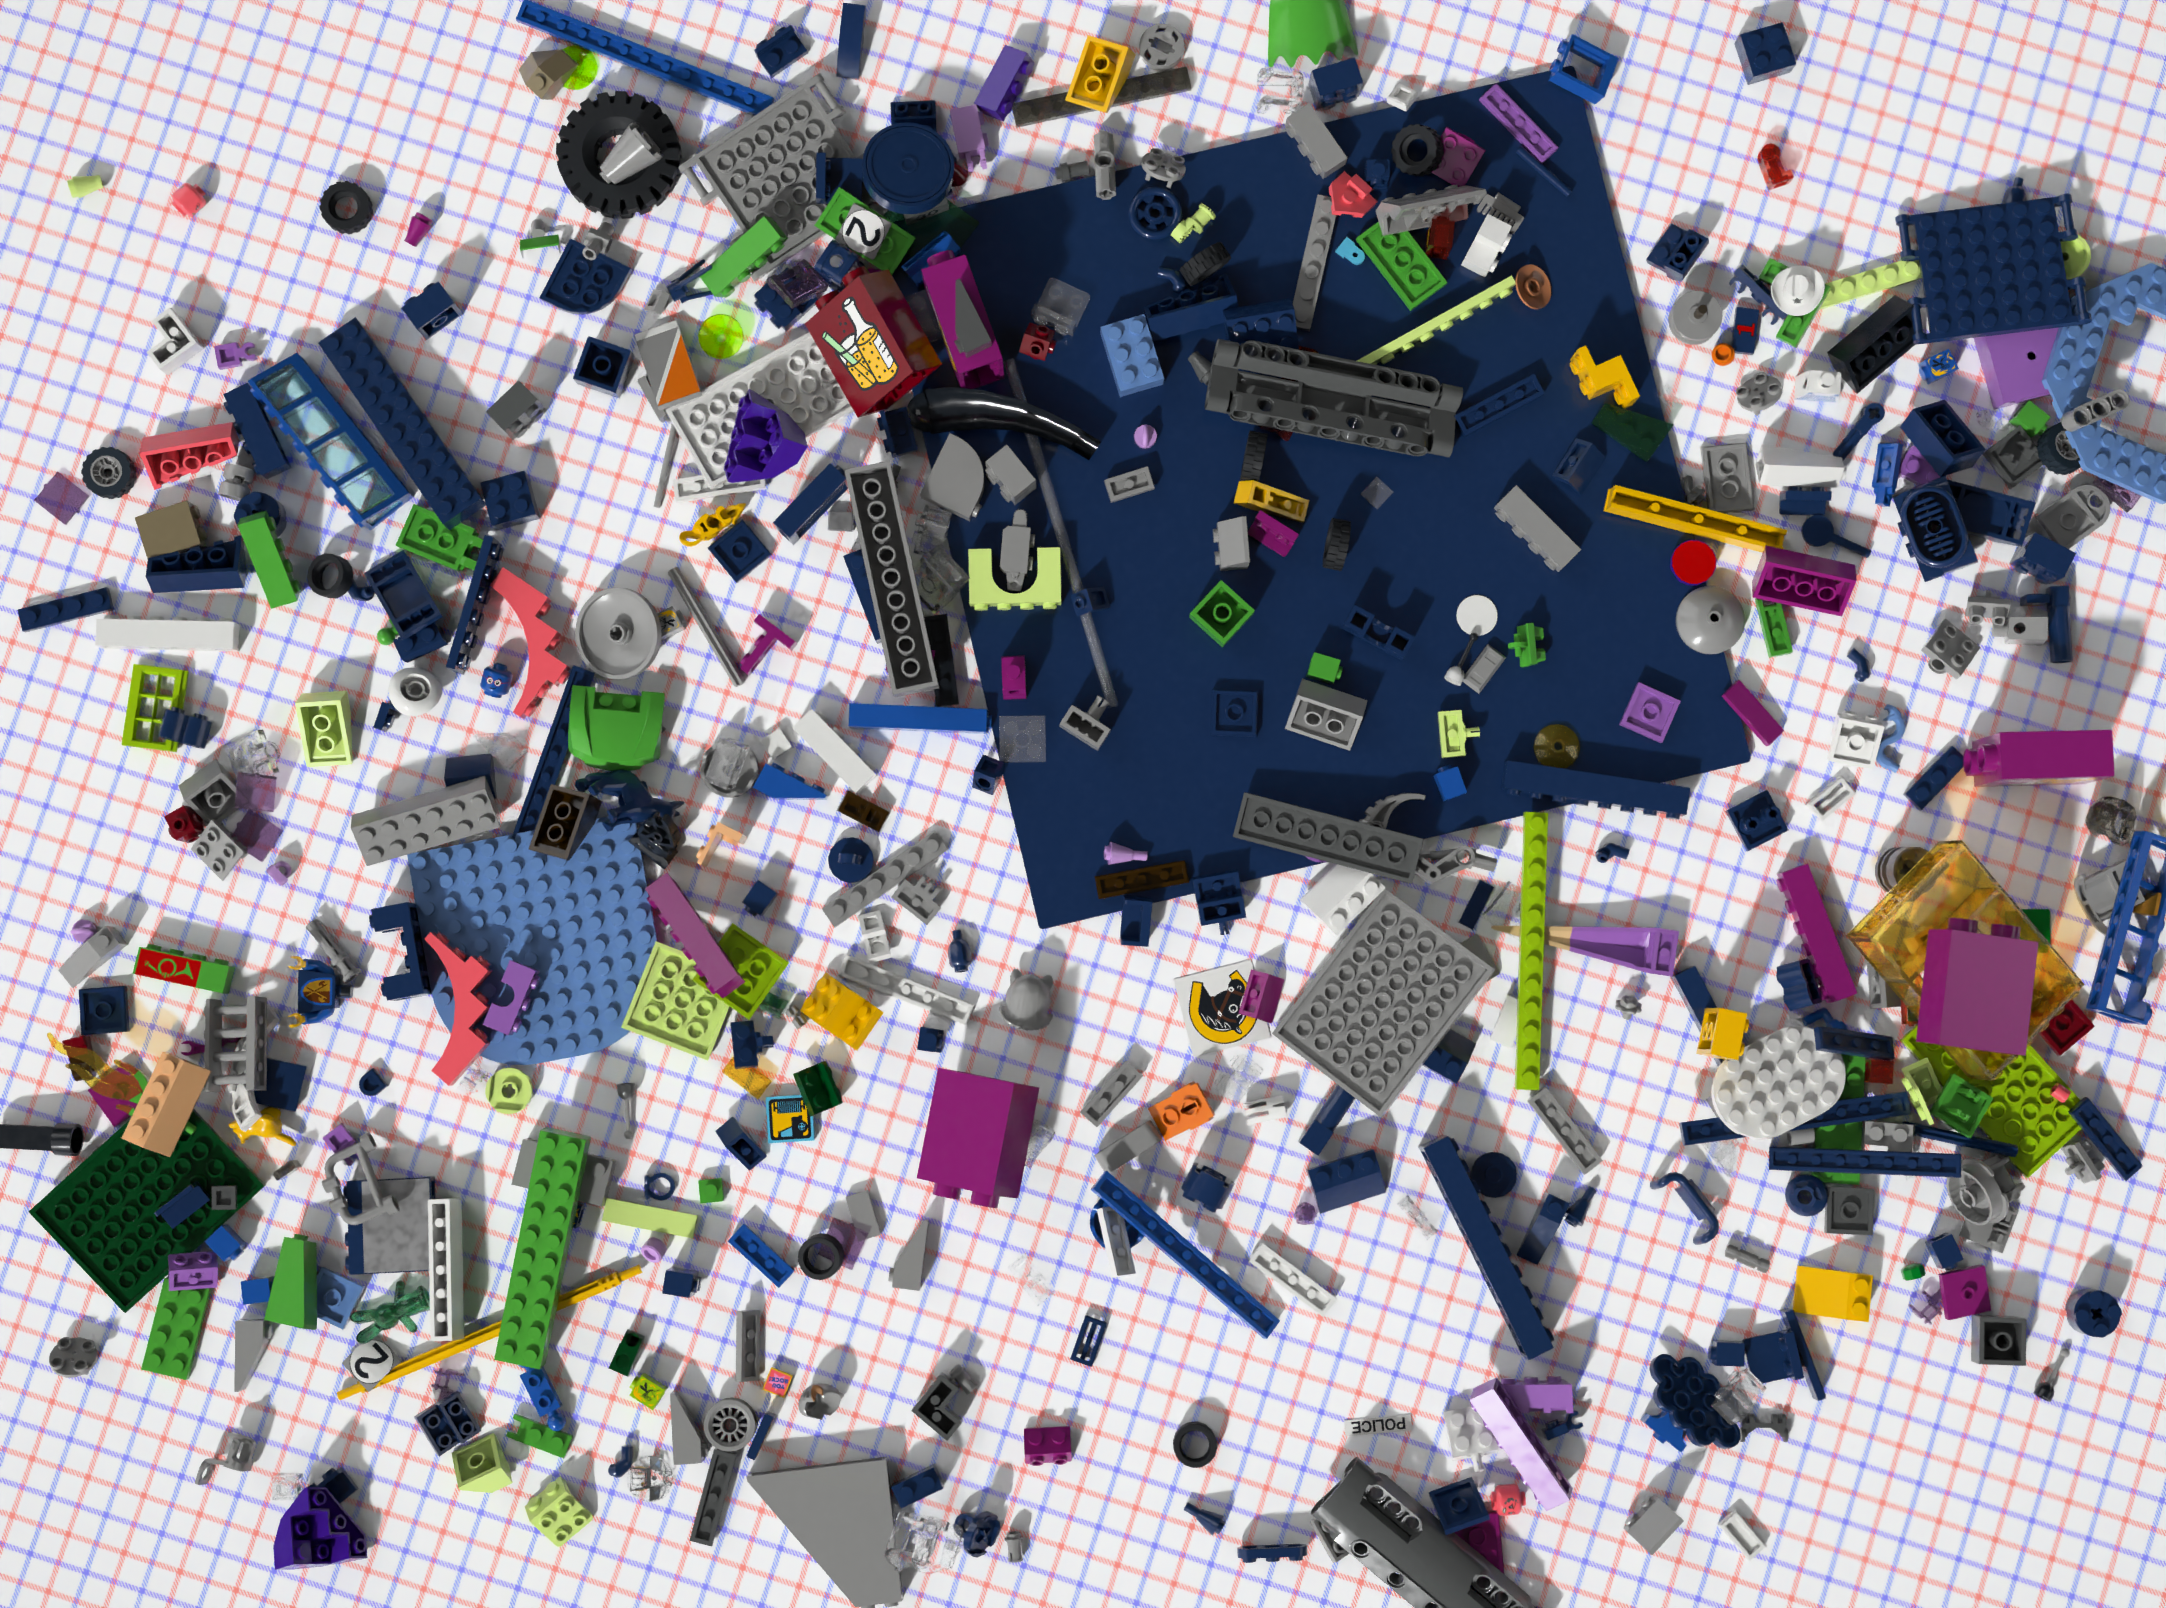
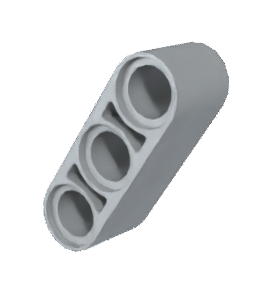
[2061,389,2130,432]
[1094,1119,1163,1173]

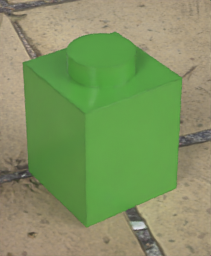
[2009,400,2050,438]
[1306,652,1343,684]

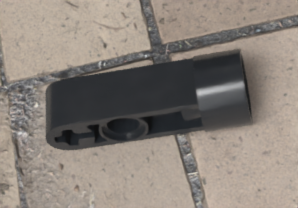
[0,1123,84,1156]

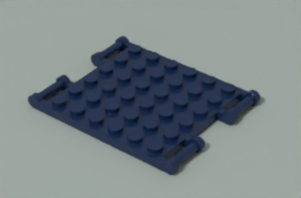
[1895,193,2092,344]

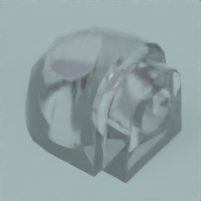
[457,1062,489,1093]

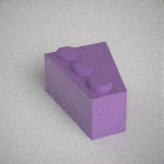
[1500,1376,1573,1413]

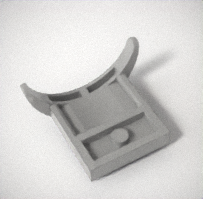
[2074,859,2145,936]

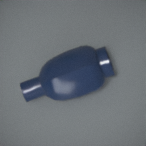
[2002,177,2026,203]
[948,930,972,973]

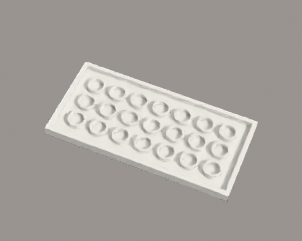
[665,332,854,489]

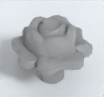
[1615,995,1642,1020]

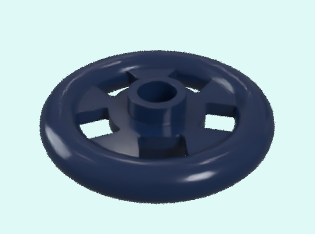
[1128,186,1183,240]

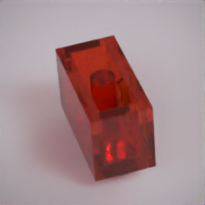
[1425,216,1455,259]

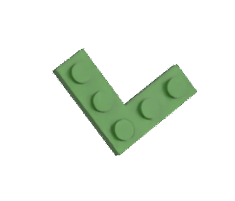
[1758,258,1831,348]

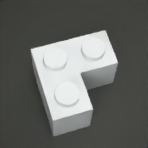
[1461,214,1512,277]
[146,307,204,376]

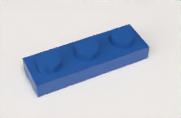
[728,1223,795,1288]

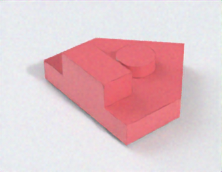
[1329,171,1378,218]

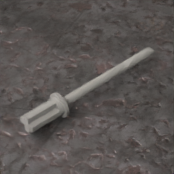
[653,418,677,508]

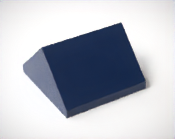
[444,753,497,799]

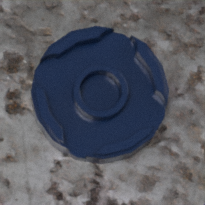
[1470,1152,1517,1198]

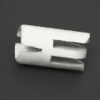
[1242,1095,1288,1125]

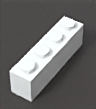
[792,708,877,795]

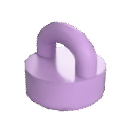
[1134,424,1157,449]
[266,861,291,886]
[70,919,97,942]
[641,1237,667,1263]

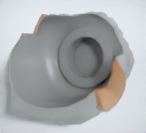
[798,1383,844,1420]

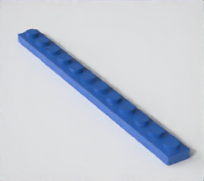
[516,0,775,116]

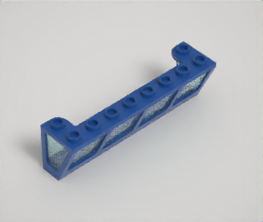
[248,353,413,531]

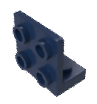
[816,153,862,204]
[1742,1329,1804,1385]

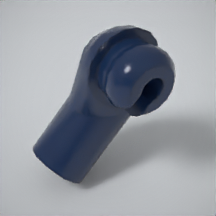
[1157,266,1187,293]
[348,579,374,602]
[1846,648,1871,682]
[1595,843,1630,863]
[608,1445,633,1478]

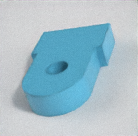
[1335,237,1365,265]

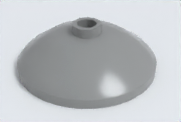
[1676,586,1745,654]

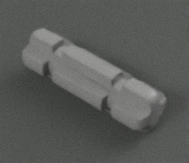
[1725,1244,1770,1273]

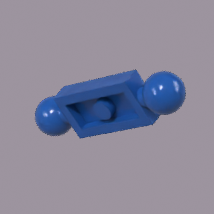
[518,1365,566,1431]

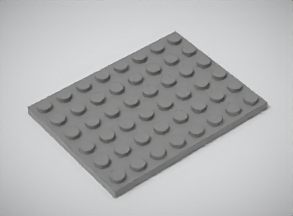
[1272,889,1495,1118]

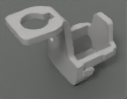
[195,1432,256,1485]

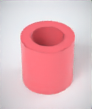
[2049,1083,2071,1103]

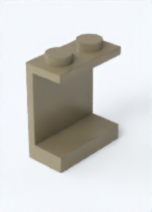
[134,500,207,560]

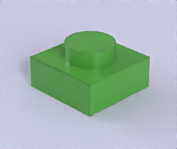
[698,1178,724,1204]

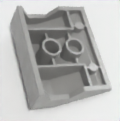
[1376,185,1487,236]

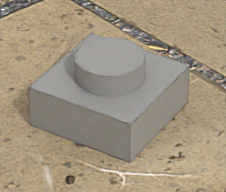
[644,289,670,315]

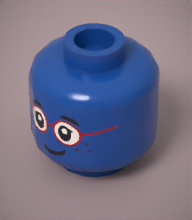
[480,663,513,698]

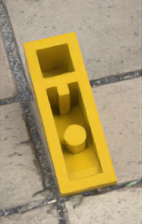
[1234,480,1309,522]

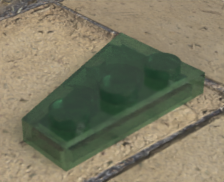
[1591,403,1674,462]

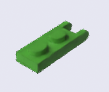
[1755,598,1793,658]
[506,1414,574,1459]

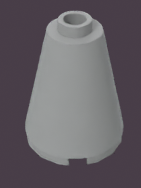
[600,121,664,184]

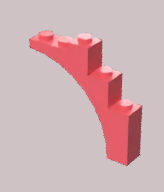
[490,567,571,719]
[424,932,493,1086]

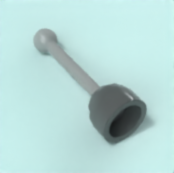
[617,1083,636,1139]

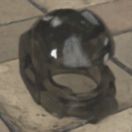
[2085,796,2137,847]

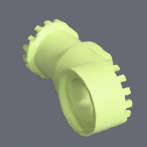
[1171,203,1216,244]

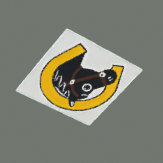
[1173,960,1271,1057]

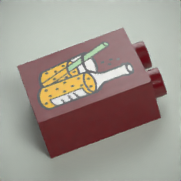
[805,266,942,418]

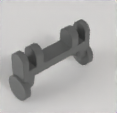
[1740,1414,1789,1442]

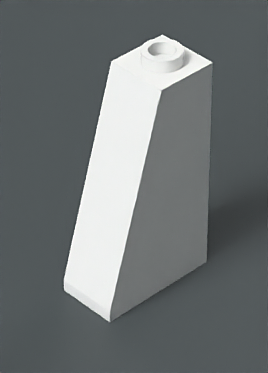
[1755,444,1847,488]

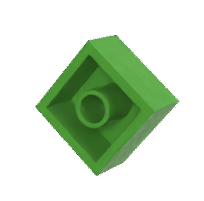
[1189,580,1255,648]

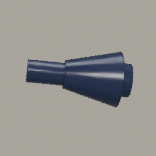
[1564,1186,1597,1227]
[1184,1502,1226,1536]

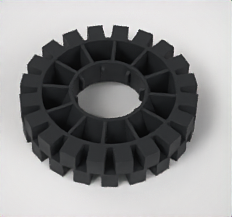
[556,91,682,219]

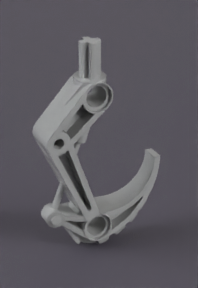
[1359,793,1497,884]

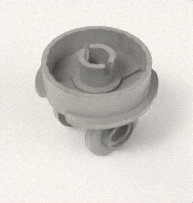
[1946,1154,2025,1225]

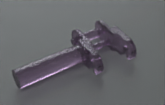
[1907,1288,1942,1325]
[431,1368,465,1401]

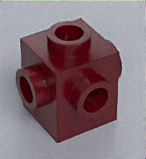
[1019,322,1057,361]
[164,805,204,843]

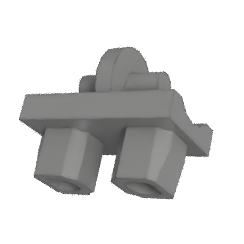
[1965,590,2011,626]
[2061,1139,2105,1184]

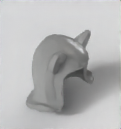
[999,969,1053,1031]

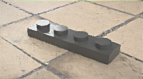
[689,1448,737,1547]

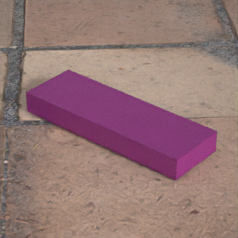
[1722,680,1784,747]

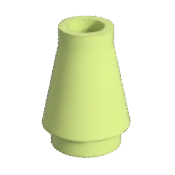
[67,175,104,199]

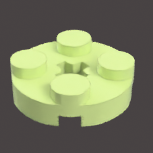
[485,1068,533,1114]

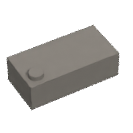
[511,1138,617,1207]

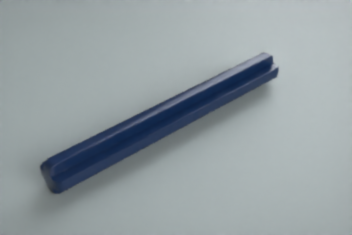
[1902,1121,2018,1157]

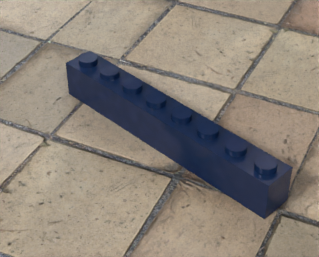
[1501,760,1690,820]

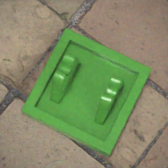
[1929,1073,1993,1138]

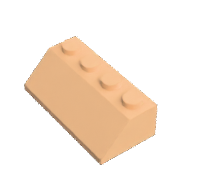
[122,1052,211,1157]

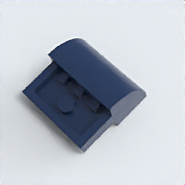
[1646,223,1709,281]

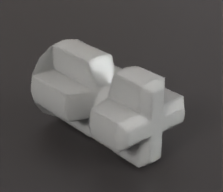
[785,1005,808,1030]

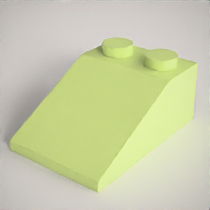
[295,691,353,767]

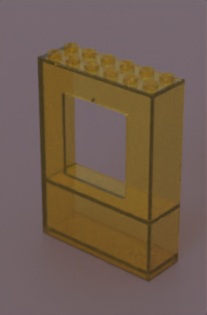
[1846,840,2085,1081]

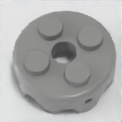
[700,740,759,798]

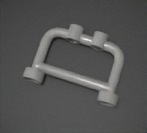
[322,1132,400,1225]

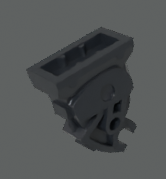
[628,811,681,870]

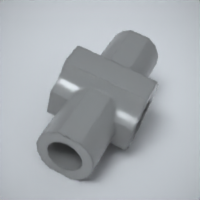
[583,222,614,260]

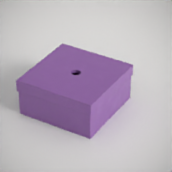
[1974,328,2058,410]

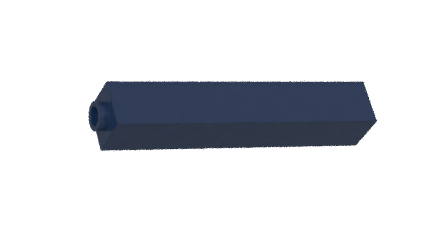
[1671,966,1724,1067]

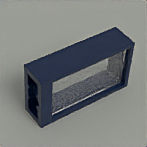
[773,463,848,546]

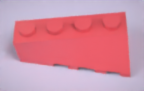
[140,422,239,490]

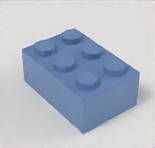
[1100,314,1164,397]

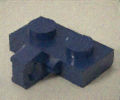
[730,1020,774,1069]

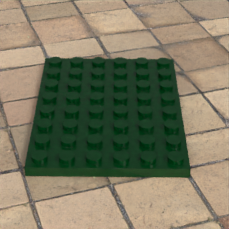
[28,1109,266,1313]

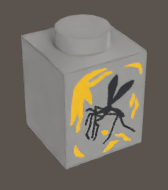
[657,606,686,641]

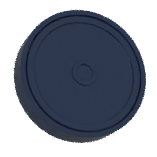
[862,123,954,214]

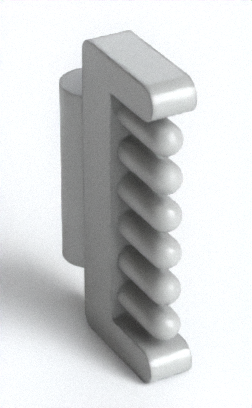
[1477,192,1524,234]

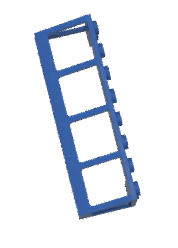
[2086,831,2166,1025]

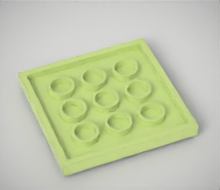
[621,941,729,1061]

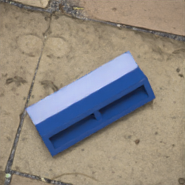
[901,231,961,287]

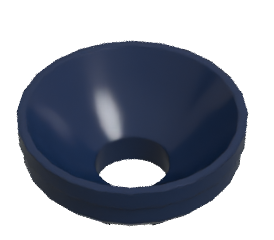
[1785,1174,1828,1217]

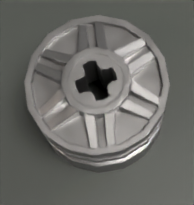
[1875,847,1937,895]

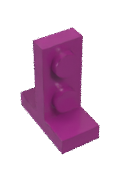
[740,614,797,677]

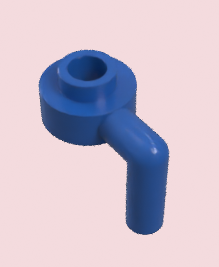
[1802,1007,1848,1030]

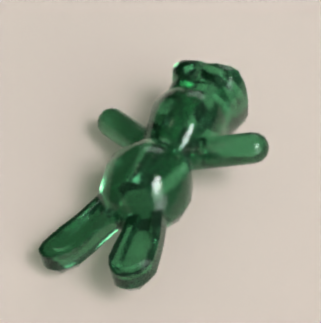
[350,1280,430,1344]

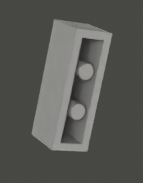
[1285,103,1347,179]

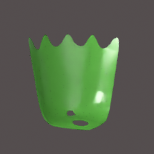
[1268,0,1358,69]

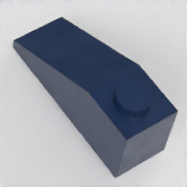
[1516,1192,1570,1265]

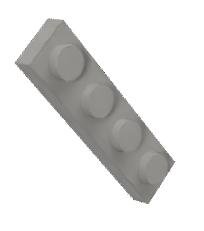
[1527,1087,1603,1175]

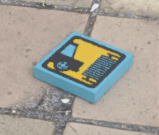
[765,1095,815,1144]

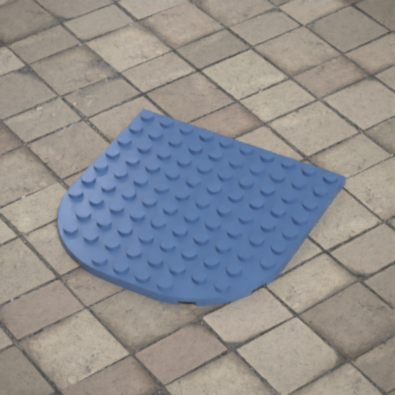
[407,816,658,1065]

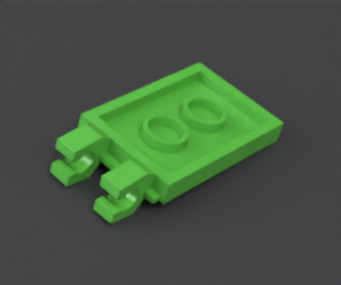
[396,504,483,572]

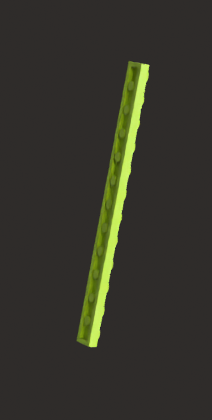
[1514,812,1548,1090]

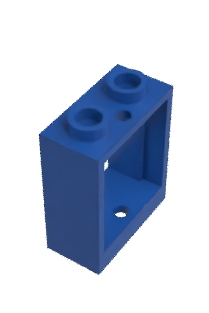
[1548,34,1619,104]

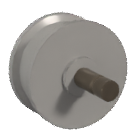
[1668,291,1723,345]

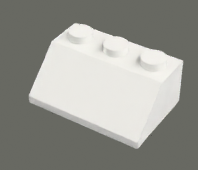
[1300,864,1386,936]

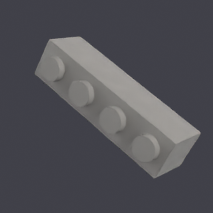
[1494,485,1581,572]

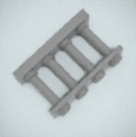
[203,996,267,1093]

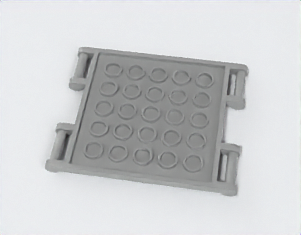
[678,73,876,282]

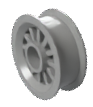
[704,1397,757,1452]

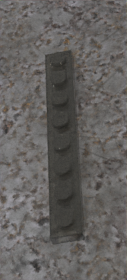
[1012,66,1192,128]

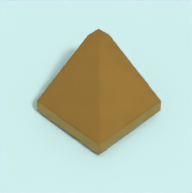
[2132,893,2162,916]

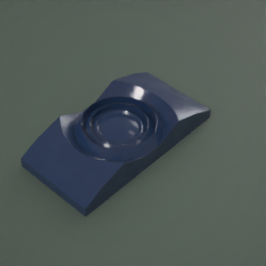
[1931,479,2036,547]
[364,550,443,640]

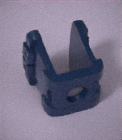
[813,239,865,292]

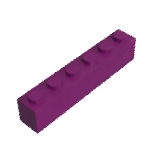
[1776,864,1858,1003]
[645,873,745,998]

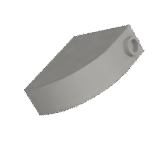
[920,433,984,522]

